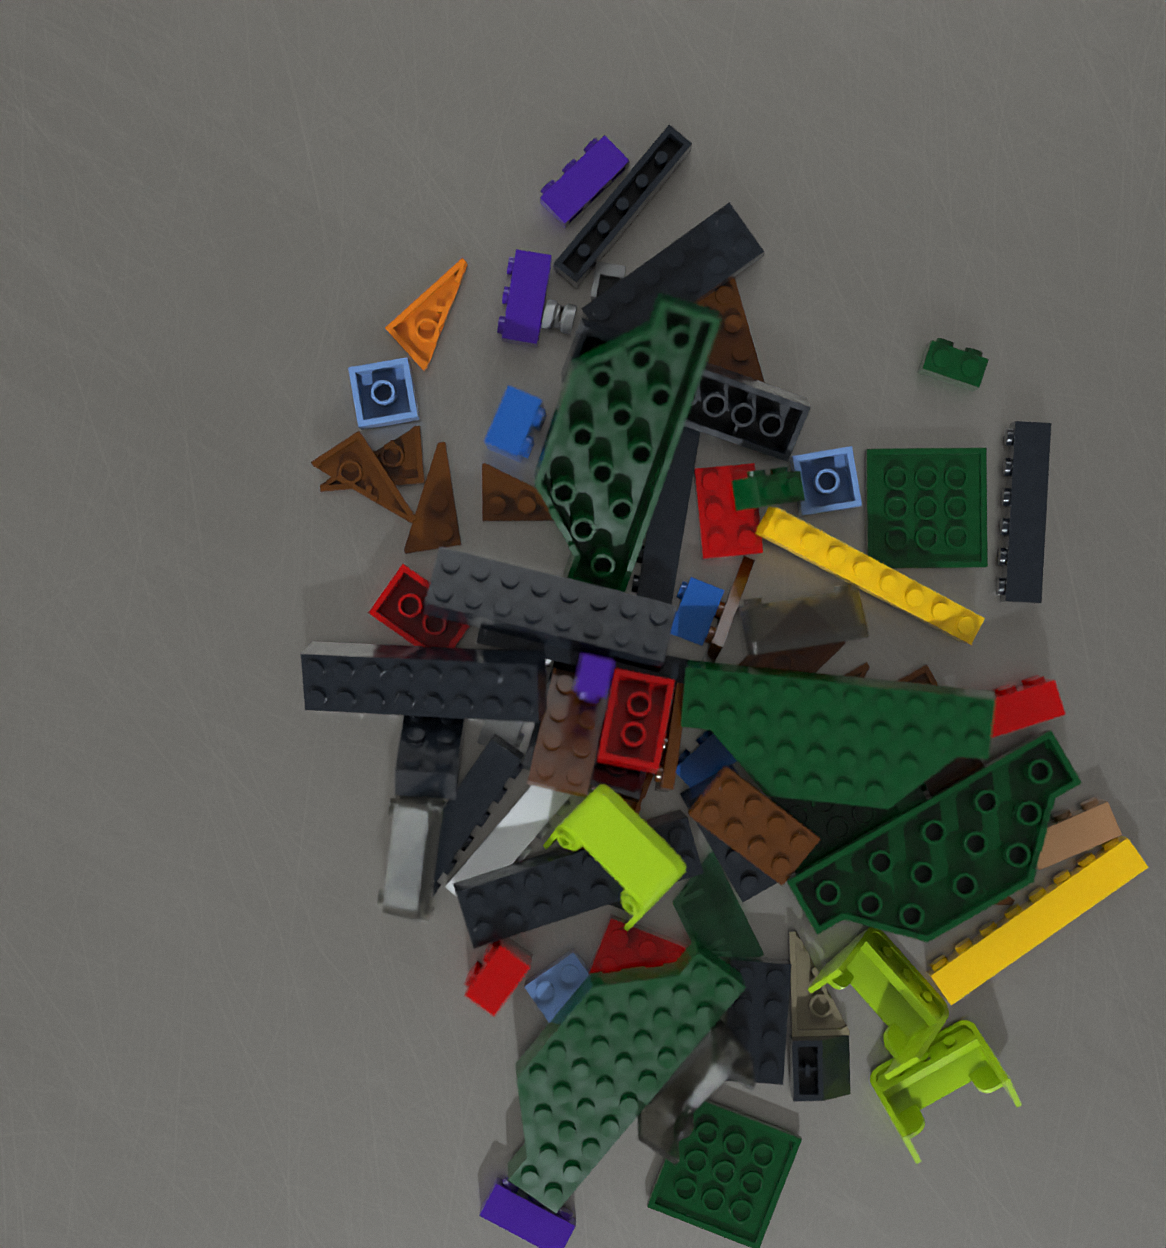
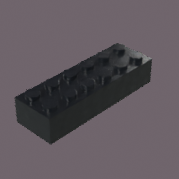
[581,202,764,333]

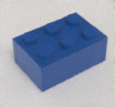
[484,385,547,463]

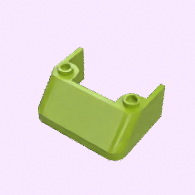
[543,785,686,932]
[807,927,949,1080]
[870,1020,1022,1164]

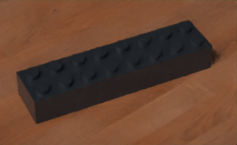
[561,318,811,462]
[424,547,677,672]
[300,641,547,723]
[453,810,704,949]

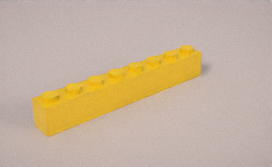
[755,506,985,645]
[926,835,1148,1005]

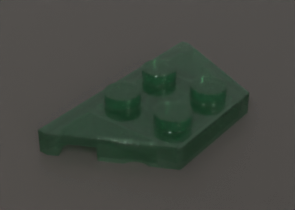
[672,851,764,957]

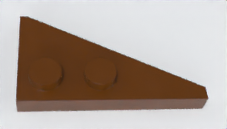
[320,426,425,492]
[311,431,417,523]
[404,442,462,554]
[482,464,554,522]
[702,556,755,663]
[654,683,685,792]

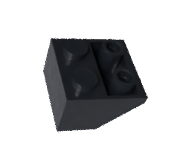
[789,1035,851,1102]

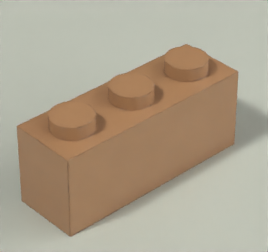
[1036,797,1122,870]

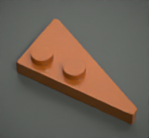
[385,258,468,371]

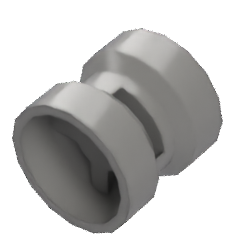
[541,299,577,335]

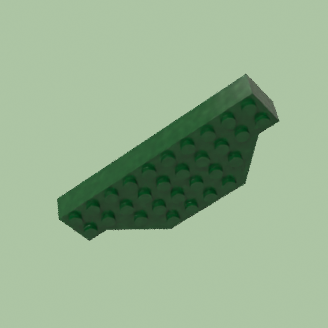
[534,292,721,593]
[681,660,996,809]
[786,730,1082,943]
[508,939,746,1213]

